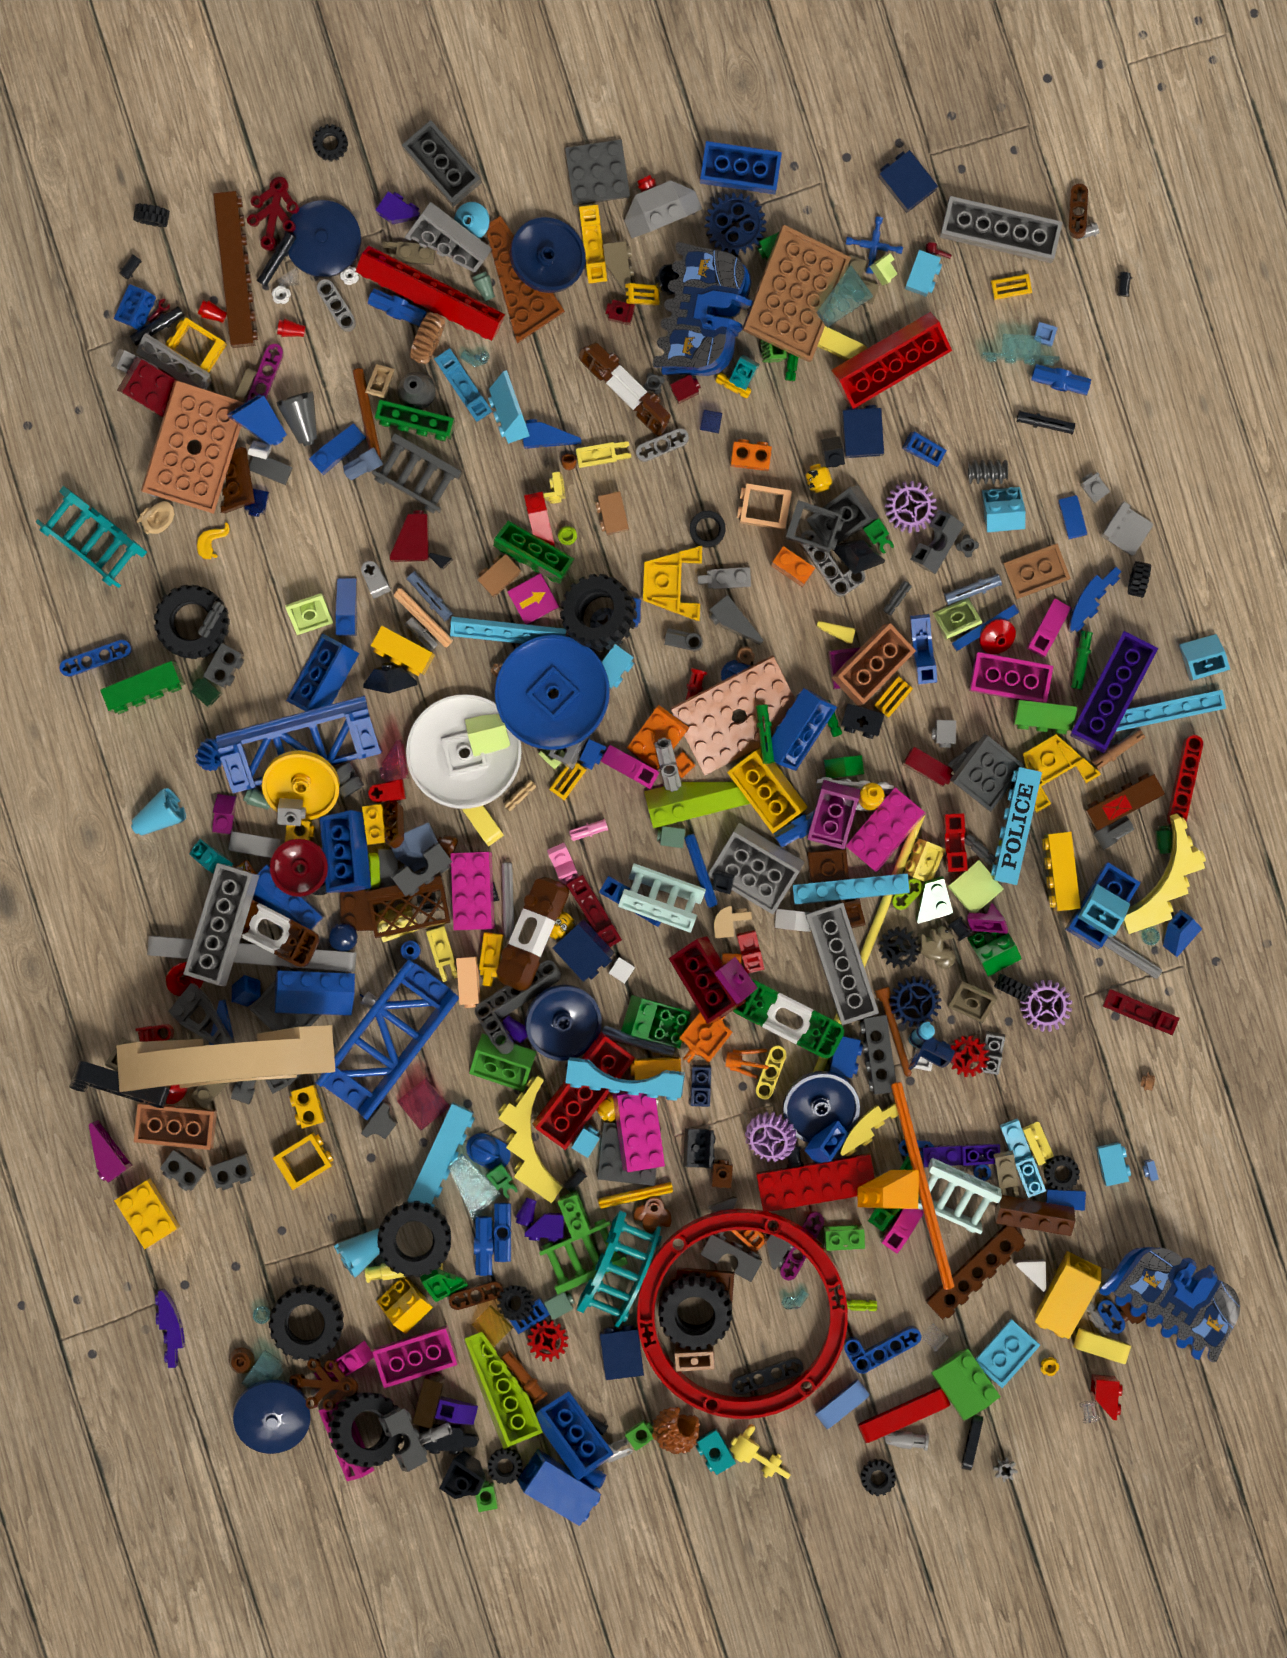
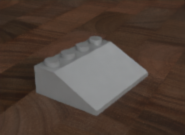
[708,823,805,914]

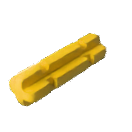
[715,373,751,398]

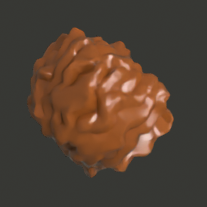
[652,1406,700,1454]

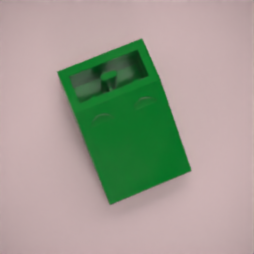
[621,995,691,1049]

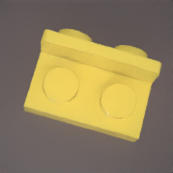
[543,472,566,504]
[904,838,945,882]
[375,903,419,943]
[1022,1122,1054,1166]

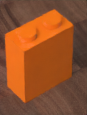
[771,546,815,588]

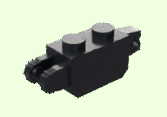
[418,1424,479,1454]

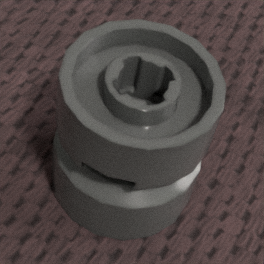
[336,763,364,798]

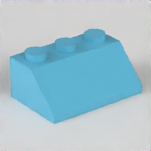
[488,370,530,444]

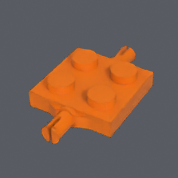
[679,1012,733,1063]

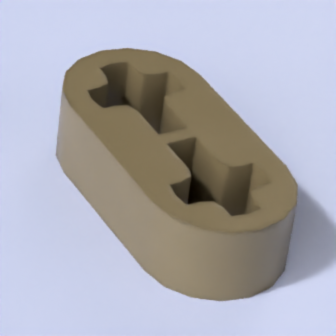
[234,368,257,402]

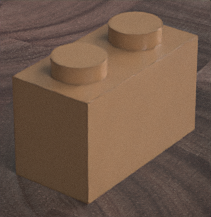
[595,491,629,536]
[477,554,522,598]
[675,1344,715,1372]

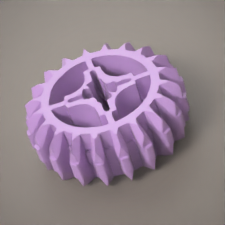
[885,481,937,533]
[1020,980,1072,1032]
[745,1111,797,1162]

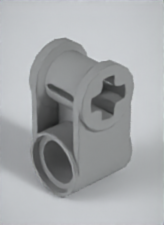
[361,561,391,599]

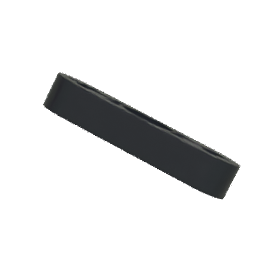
[961,1414,983,1471]

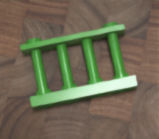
[539,1218,628,1295]

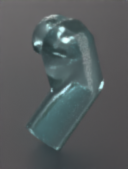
[460,350,490,367]
[781,1289,810,1310]

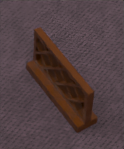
[366,876,451,938]

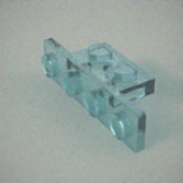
[981,334,1059,366]

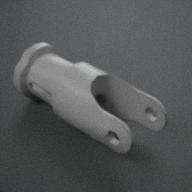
[885,1431,929,1451]
[602,1438,633,1464]

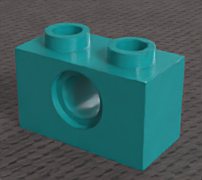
[696,1427,736,1475]

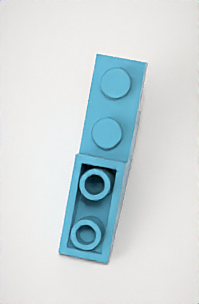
[1000,1118,1046,1198]

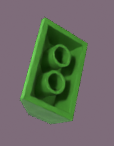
[1013,700,1077,734]
[469,1033,537,1092]
[931,1349,1001,1421]

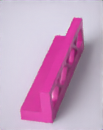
[318,1399,375,1481]

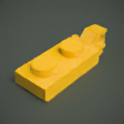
[479,932,504,986]

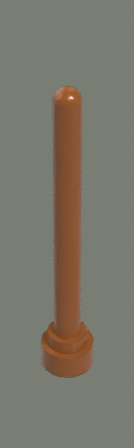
[874,986,912,1077]

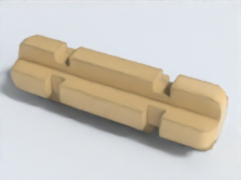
[504,780,536,811]

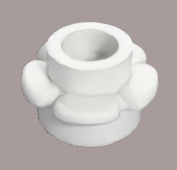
[340,266,359,285]
[272,285,291,304]

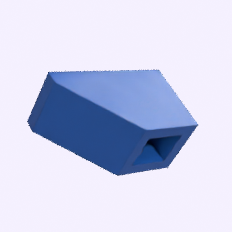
[1163,909,1202,957]

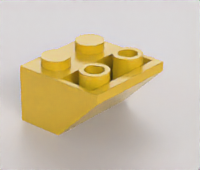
[376,1277,433,1334]

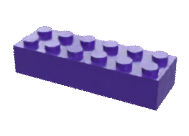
[1070,631,1158,753]

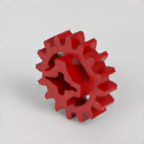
[950,1035,990,1077]
[527,1319,569,1362]

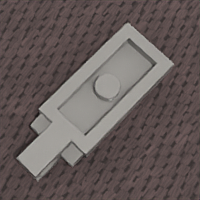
[697,567,751,589]

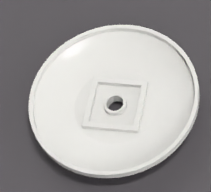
[406,695,522,809]

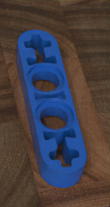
[951,604,1019,652]
[59,640,132,677]

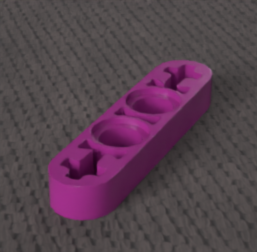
[246,344,284,402]
[780,1211,824,1281]

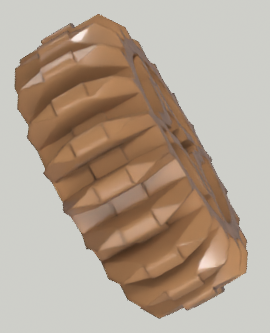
[410,312,445,364]

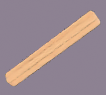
[394,588,453,647]

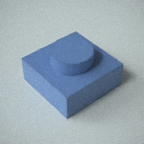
[1033,322,1058,347]
[1142,1159,1159,1181]

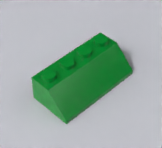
[493,520,574,584]

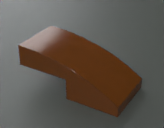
[840,898,866,928]

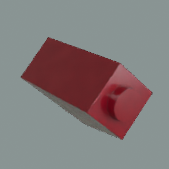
[390,510,429,562]
[902,747,953,787]

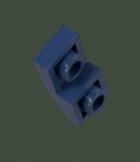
[691,1065,711,1107]

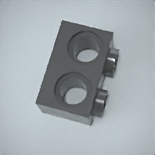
[203,643,244,689]
[160,1149,207,1191]
[209,1153,255,1191]

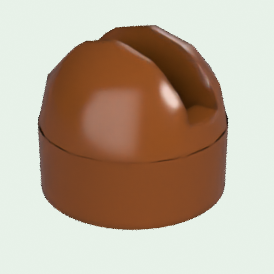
[561,454,577,470]

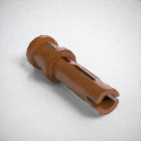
[501,1350,548,1404]

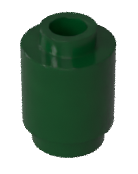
[1155,825,1172,854]

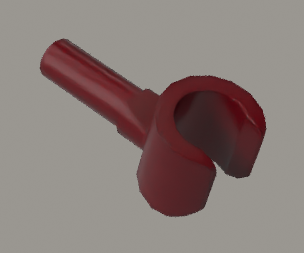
[926,242,952,259]
[148,299,170,323]

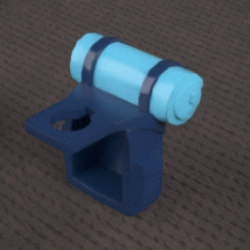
[908,1022,955,1070]

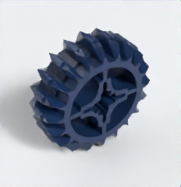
[890,976,942,1028]

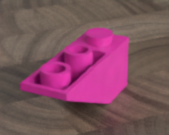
[1026,598,1071,658]
[601,745,660,789]
[880,1209,924,1254]
[314,1340,374,1381]

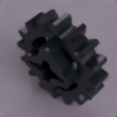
[878,926,921,969]

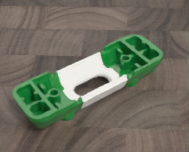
[733,979,844,1058]

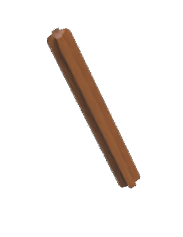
[353,368,382,459]

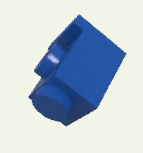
[580,739,607,770]

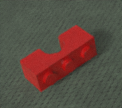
[943,813,968,872]

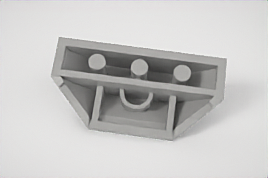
[624,180,702,239]

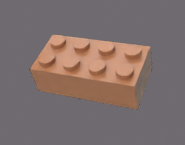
[831,623,916,705]
[134,1103,217,1150]

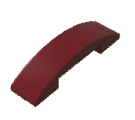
[566,874,622,947]
[1102,989,1180,1036]

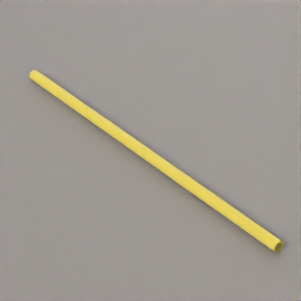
[813,816,925,1072]

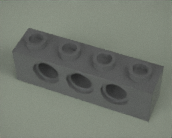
[860,1014,896,1095]

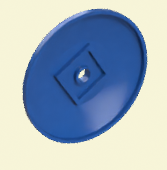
[495,635,610,750]

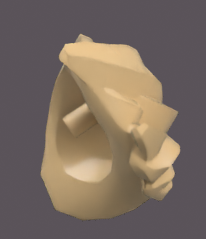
[137,501,175,534]

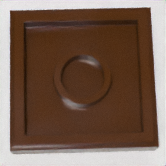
[808,848,849,883]

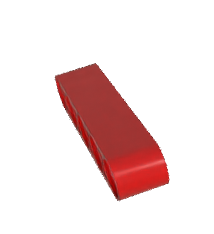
[1167,735,1203,827]
[857,1387,951,1443]

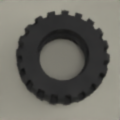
[560,574,637,651]
[154,585,230,659]
[377,1201,451,1278]
[658,1272,732,1350]
[268,1284,344,1361]
[328,1392,404,1467]

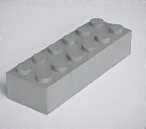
[940,196,1063,263]
[184,863,260,986]
[805,903,879,1025]

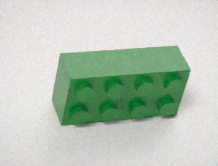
[100,661,185,715]

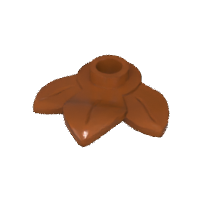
[634,1197,672,1234]

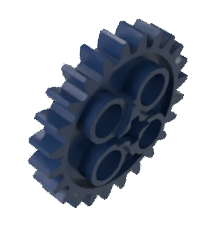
[704,193,767,256]

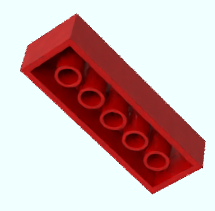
[831,312,952,409]
[532,1032,635,1150]
[756,1153,875,1212]

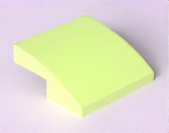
[948,860,1004,913]

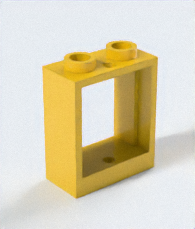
[165,318,227,373]
[273,1132,334,1191]

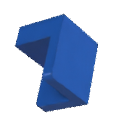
[232,975,261,1007]

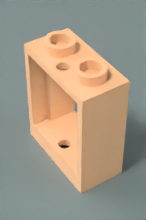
[737,483,792,531]
[456,956,481,1008]

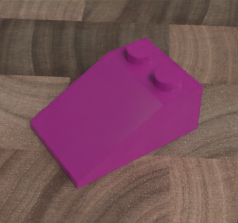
[807,780,860,849]
[89,1120,133,1183]

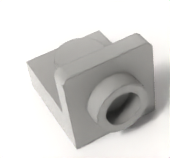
[1080,472,1110,504]

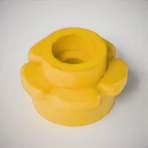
[1040,1357,1059,1376]

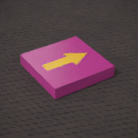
[508,573,559,625]

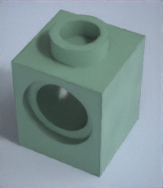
[657,826,685,848]
[544,1291,575,1320]

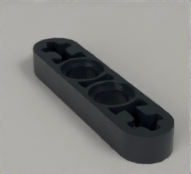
[732,1357,803,1395]

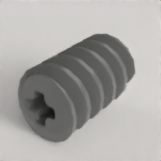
[968,460,1008,484]

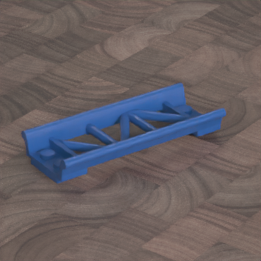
[216,695,382,793]
[315,959,459,1120]

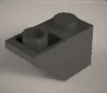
[764,1222,794,1270]

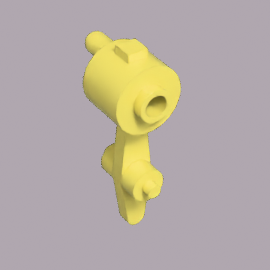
[729,1424,791,1479]

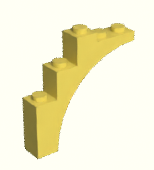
[1123,814,1206,934]
[498,1075,563,1203]

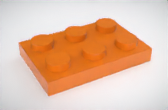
[627,705,689,771]

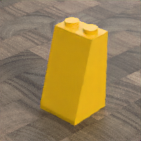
[1035,1251,1101,1339]

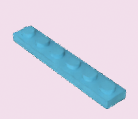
[450,617,566,644]
[1116,690,1226,732]
[793,873,910,905]

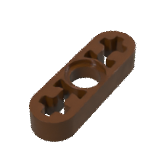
[1069,184,1088,239]
[384,800,404,849]
[449,1281,503,1310]

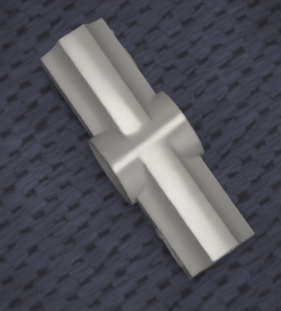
[655,738,682,792]

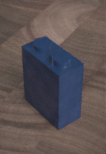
[878,150,938,214]
[842,405,884,459]
[552,919,615,982]
[600,1325,644,1380]

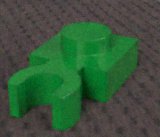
[863,518,894,554]
[486,1163,518,1199]

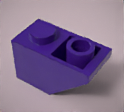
[375,191,421,224]
[524,1212,564,1241]
[435,1396,478,1425]

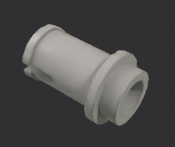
[1075,222,1100,241]

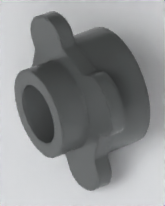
[643,373,665,394]
[956,535,979,558]

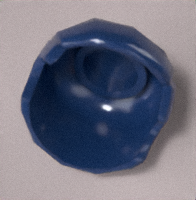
[329,923,358,952]

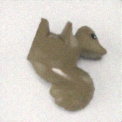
[917,926,956,969]

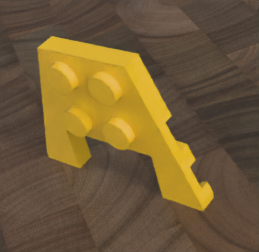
[643,546,702,621]
[1022,734,1101,813]

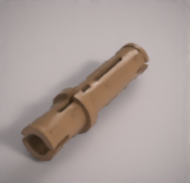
[1091,728,1145,770]

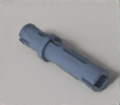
[406,571,453,622]
[944,574,1002,605]

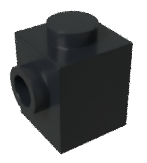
[821,436,845,468]

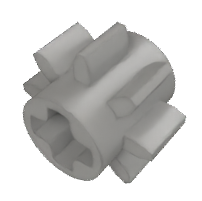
[993,1457,1018,1482]

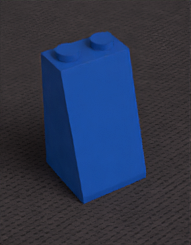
[517,1448,601,1526]

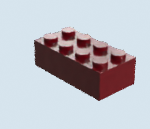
[117,357,175,418]
[668,936,746,1024]

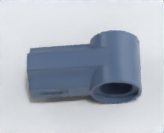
[343,448,383,480]

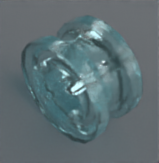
[1141,928,1160,945]
[253,1306,270,1324]

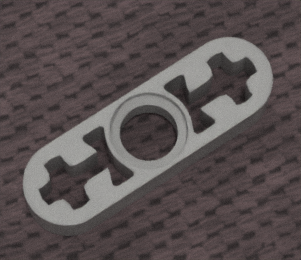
[636,429,689,462]

